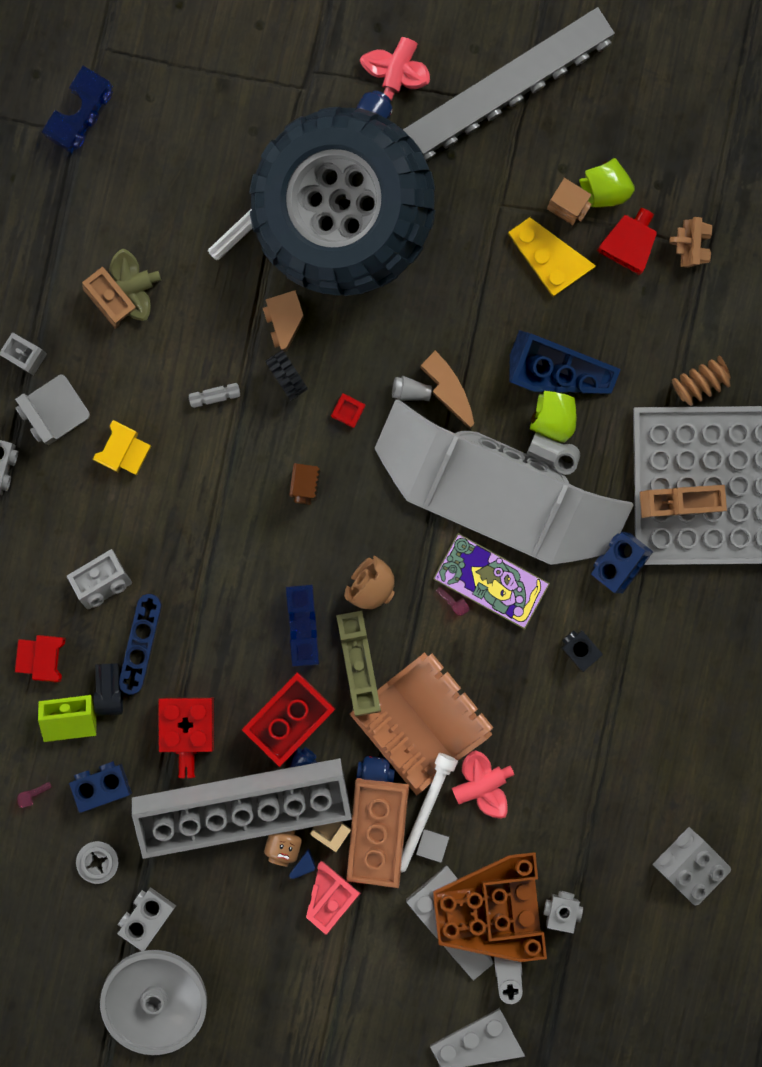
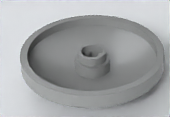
[100,950,207,1055]

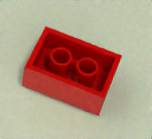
[242,672,336,767]

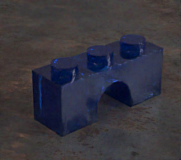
[42,66,113,153]
[286,585,320,666]

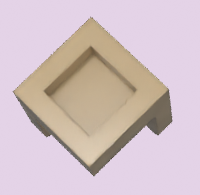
[310,821,351,852]

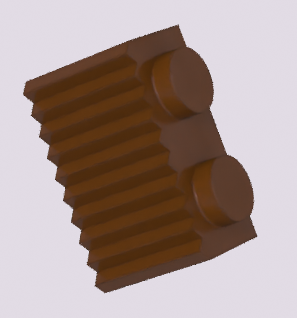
[289,463,321,505]

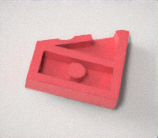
[306,861,361,935]

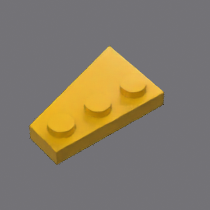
[508,217,596,297]

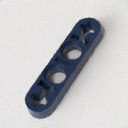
[119,594,162,694]

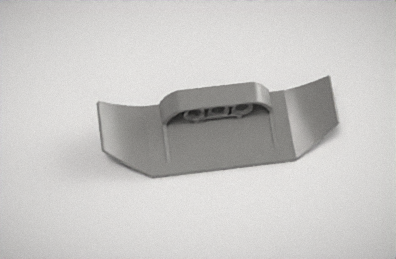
[375,399,633,565]

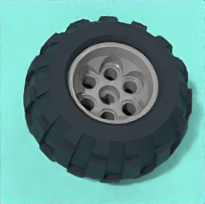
[249,107,436,296]

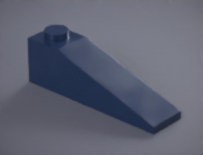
[509,330,621,394]

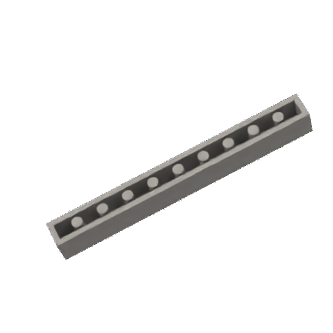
[403,7,615,161]

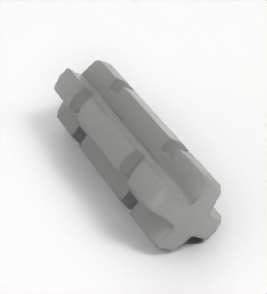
[189,383,240,408]

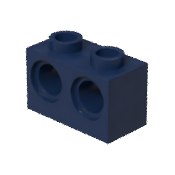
[591,532,653,594]
[69,761,132,813]

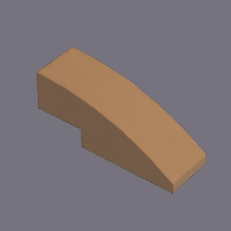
[420,350,474,429]
[640,485,727,518]

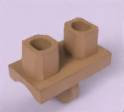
[669,217,712,268]

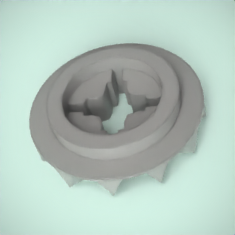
[76,841,119,884]

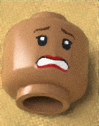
[264,830,302,867]

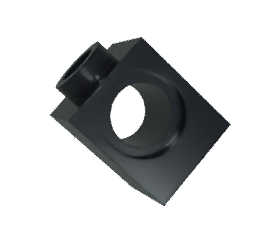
[561,630,603,672]

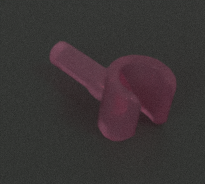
[436,587,470,616]
[17,782,52,808]

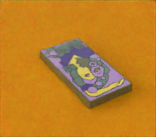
[433,533,550,629]

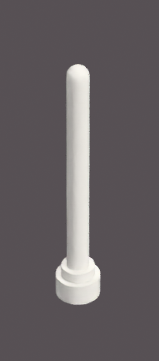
[401,753,458,873]

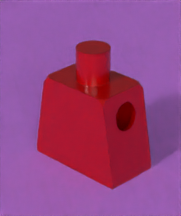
[597,208,657,275]

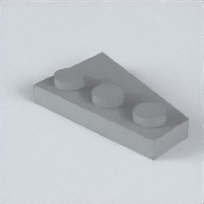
[430,1008,525,1067]

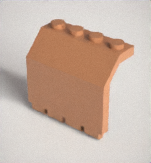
[350,652,493,795]

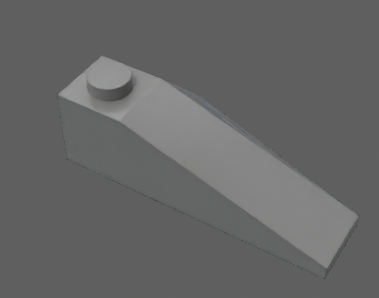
[406,865,494,981]

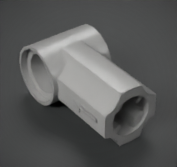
[526,433,580,475]

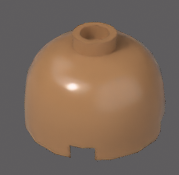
[344,556,395,609]

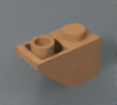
[263,290,304,352]

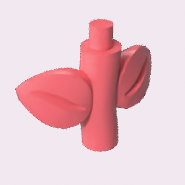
[360,37,430,101]
[451,750,515,819]

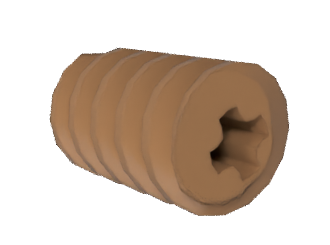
[672,355,731,406]

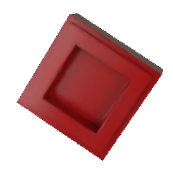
[331,393,366,428]

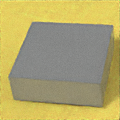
[416,829,449,862]

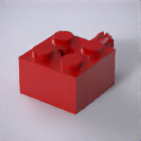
[159,697,214,778]

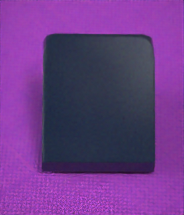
[289,849,316,879]

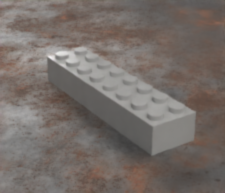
[132,758,352,859]

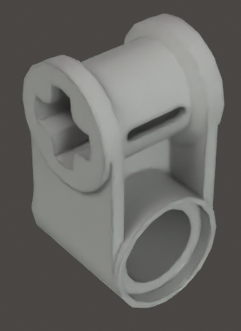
[494,957,523,1004]

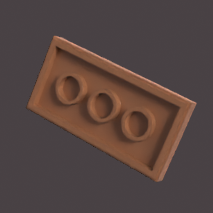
[346,778,409,888]

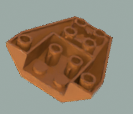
[433,852,547,962]

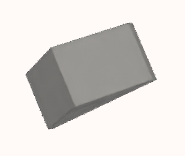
[0,332,47,376]

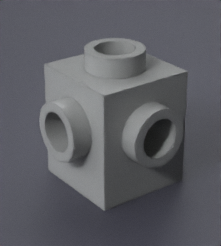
[543,891,583,933]

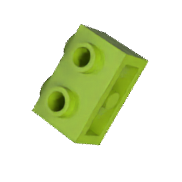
[38,695,96,742]

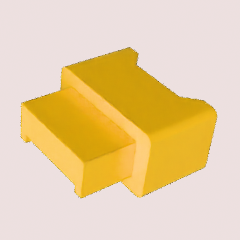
[93,420,152,475]

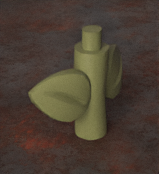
[110,249,162,321]

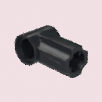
[94,663,123,716]

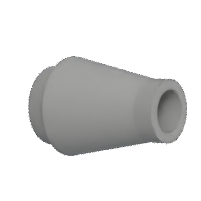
[392,376,432,401]

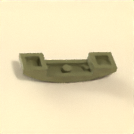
[336,611,381,717]

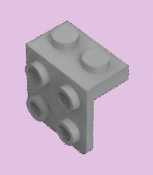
[15,375,90,445]
[652,827,731,905]

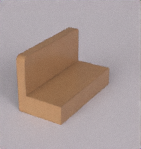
[82,267,136,329]

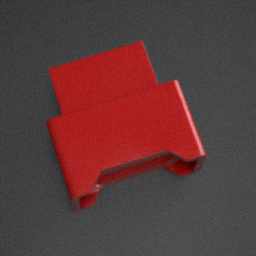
[15,635,66,682]

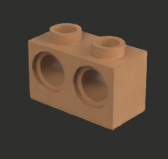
[547,178,592,225]

